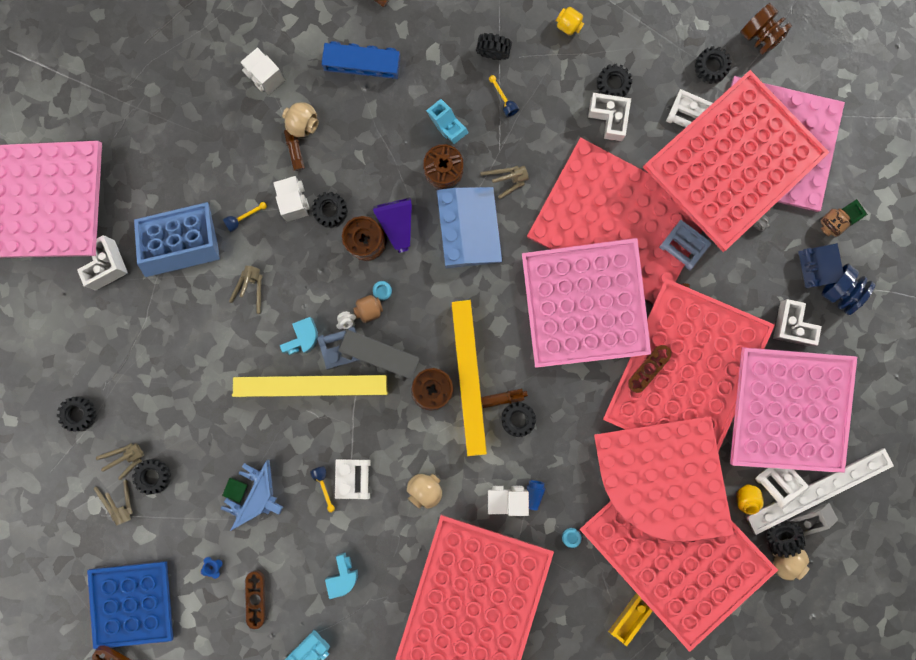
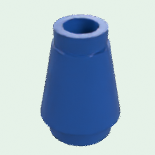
[527,480,546,510]

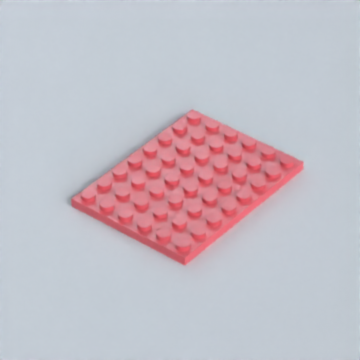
[643,70,829,252]
[527,137,703,305]
[603,278,775,451]
[580,501,778,652]
[395,515,554,660]

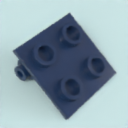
[798,243,844,288]

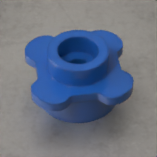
[201,557,223,579]

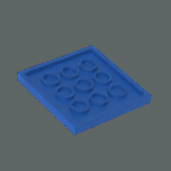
[87,561,173,649]

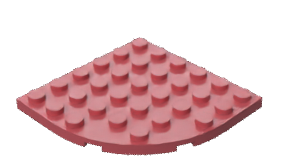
[594,416,734,541]

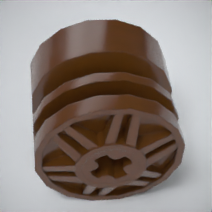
[740,3,792,55]
[423,144,463,190]
[342,216,387,261]
[411,368,453,411]

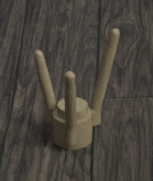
[480,166,529,199]
[229,266,263,314]
[95,443,144,480]
[94,480,133,526]

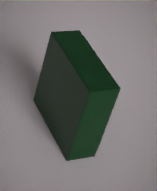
[842,199,868,226]
[222,478,248,503]

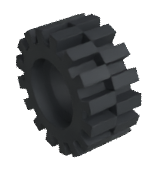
[476,33,512,60]
[695,46,732,84]
[597,64,632,97]
[312,192,348,228]
[57,397,96,432]
[501,402,536,437]
[132,459,171,495]
[767,522,806,558]

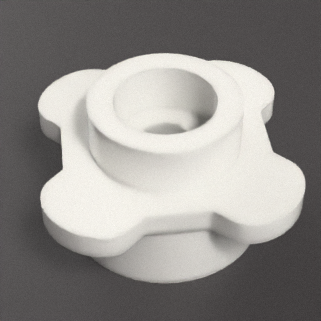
[336,311,356,329]

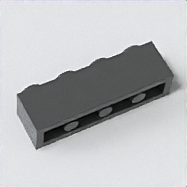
[338,329,419,381]

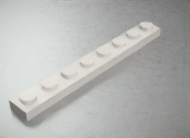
[745,448,894,535]

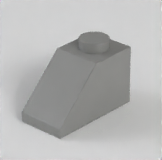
[787,502,838,536]

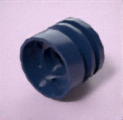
[821,263,876,315]

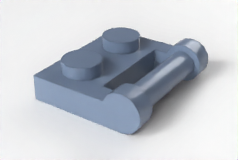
[659,220,711,271]
[317,326,359,370]

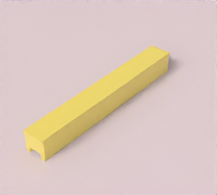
[232,375,388,397]

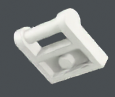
[666,89,713,128]
[335,459,371,499]
[755,468,809,509]

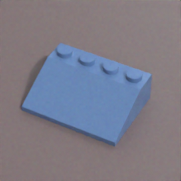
[437,187,502,269]
[134,202,220,277]

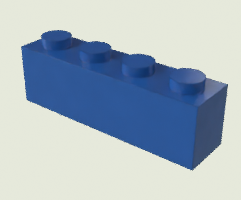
[322,41,401,79]

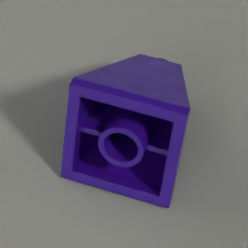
[373,198,412,253]

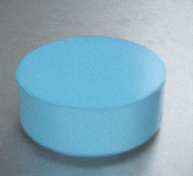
[373,281,392,301]
[562,528,582,548]

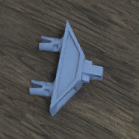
[221,460,283,531]

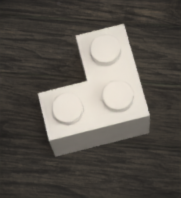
[241,47,285,95]
[588,93,631,141]
[273,176,310,222]
[77,235,128,291]
[773,299,822,347]
[488,486,529,516]

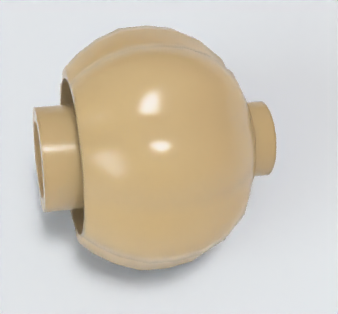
[282,102,319,138]
[407,474,442,509]
[773,550,810,581]

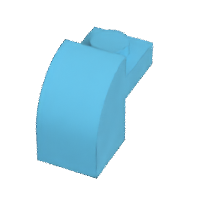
[426,99,469,144]
[280,317,318,355]
[325,553,358,599]

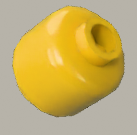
[555,7,584,36]
[736,485,764,515]

